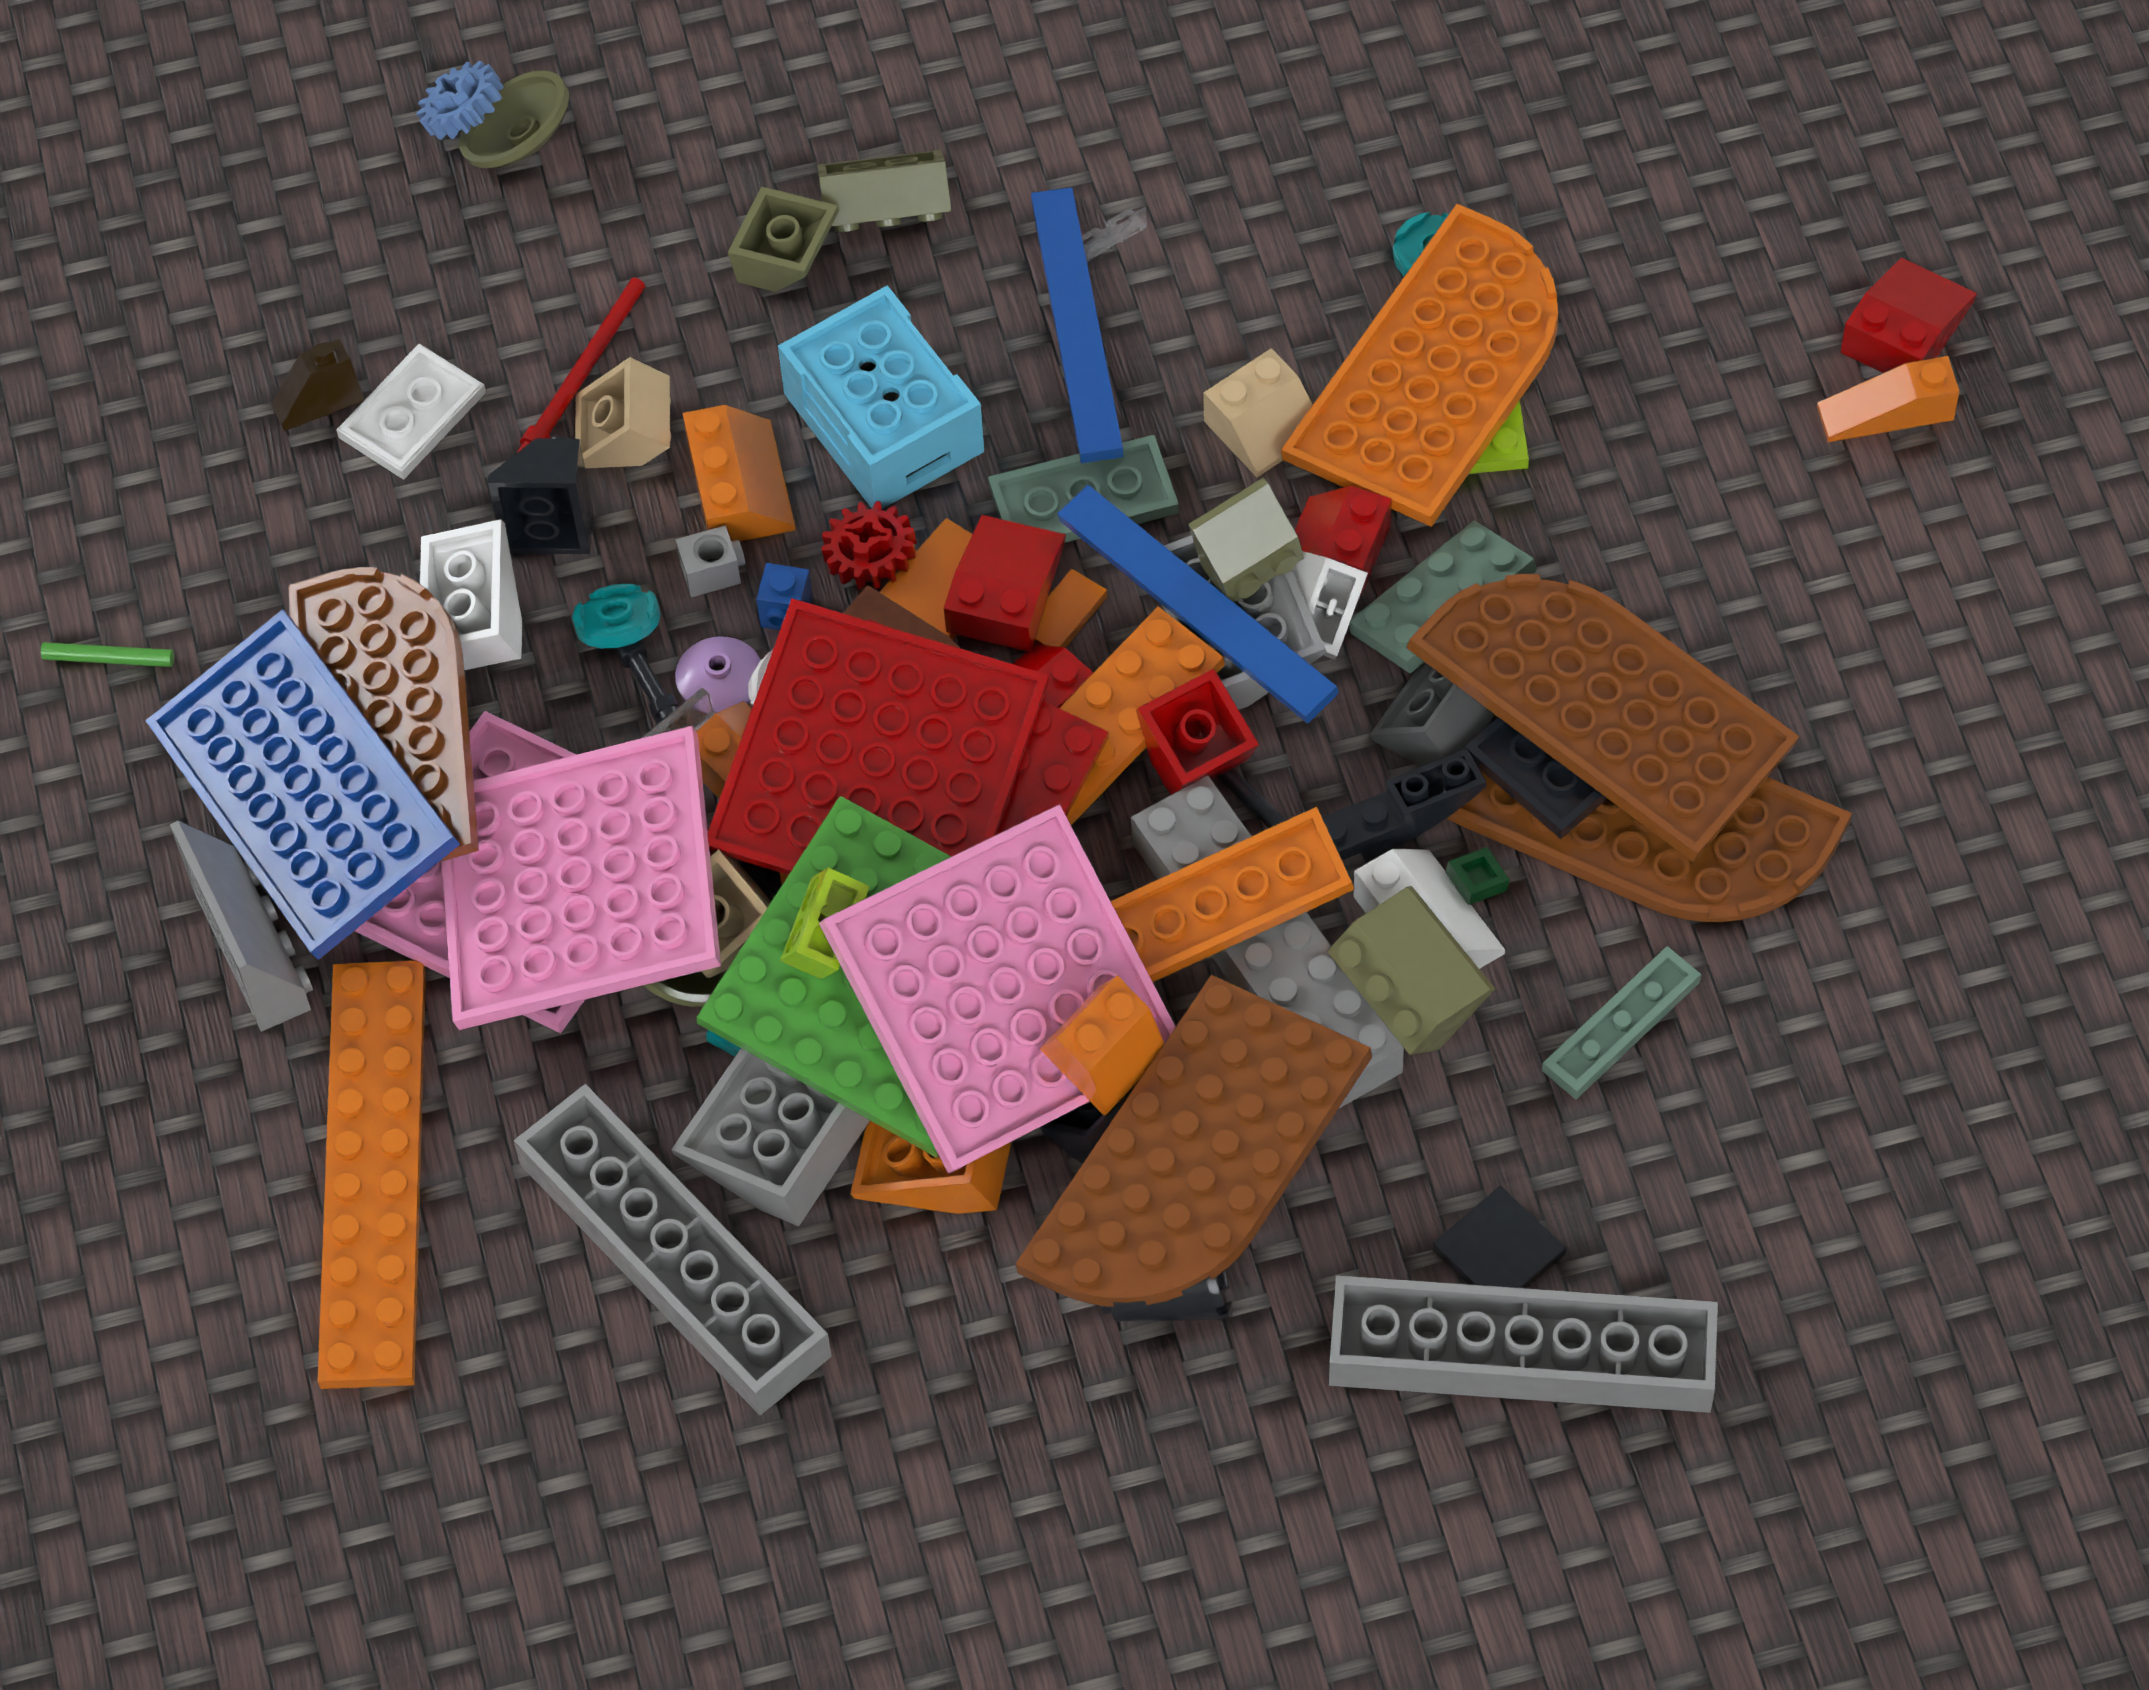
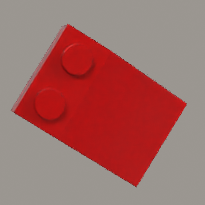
[1840,257,1977,373]
[943,515,1066,652]

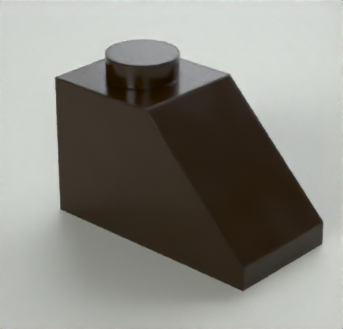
[271,339,364,431]

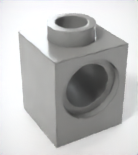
[675,525,745,598]

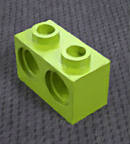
[780,867,870,979]

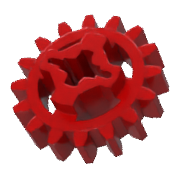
[821,501,917,589]

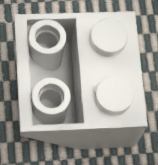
[1292,551,1368,660]

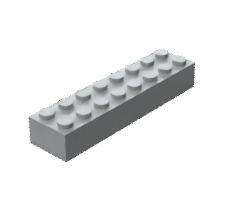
[1131,775,1404,1108]
[513,1084,832,1415]
[1329,1275,1718,1413]

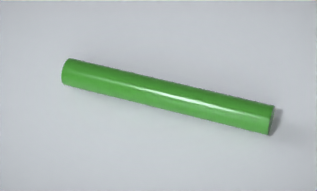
[41,642,174,667]

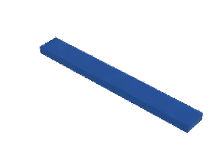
[1031,187,1124,463]
[1057,485,1339,724]

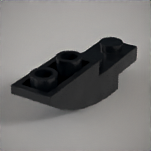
[1322,748,1486,862]

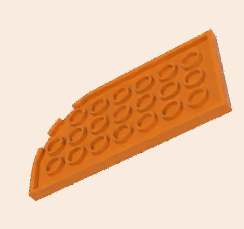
[1281,204,1558,527]

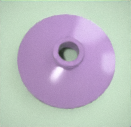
[675,637,760,715]

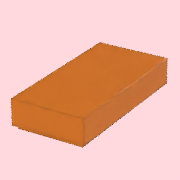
[1033,569,1107,648]

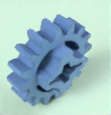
[416,61,504,140]

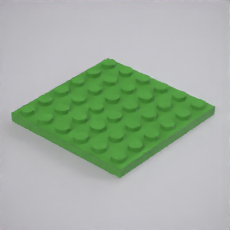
[697,796,951,1158]

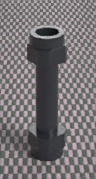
[614,640,683,729]

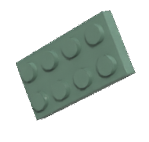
[988,435,1179,543]
[1349,520,1537,673]

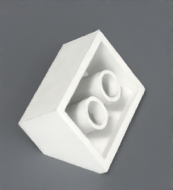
[1354,849,1505,969]

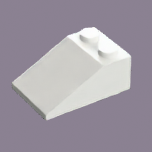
[420,519,522,670]

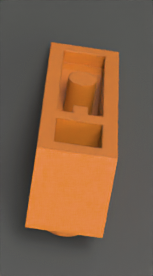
[1817,356,1960,442]

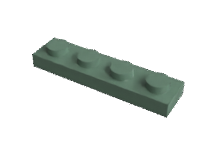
[1542,946,1701,1100]

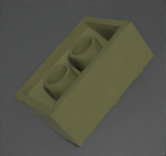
[817,149,951,232]
[1327,886,1495,1055]

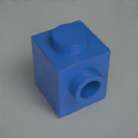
[756,563,813,630]

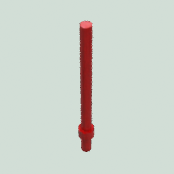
[517,277,646,452]

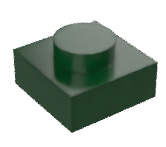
[1446,847,1510,905]

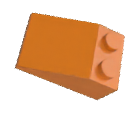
[850,1121,1011,1214]

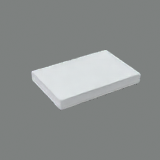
[336,343,486,480]

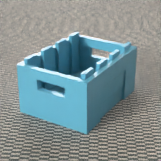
[778,285,984,509]

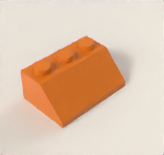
[683,405,796,542]

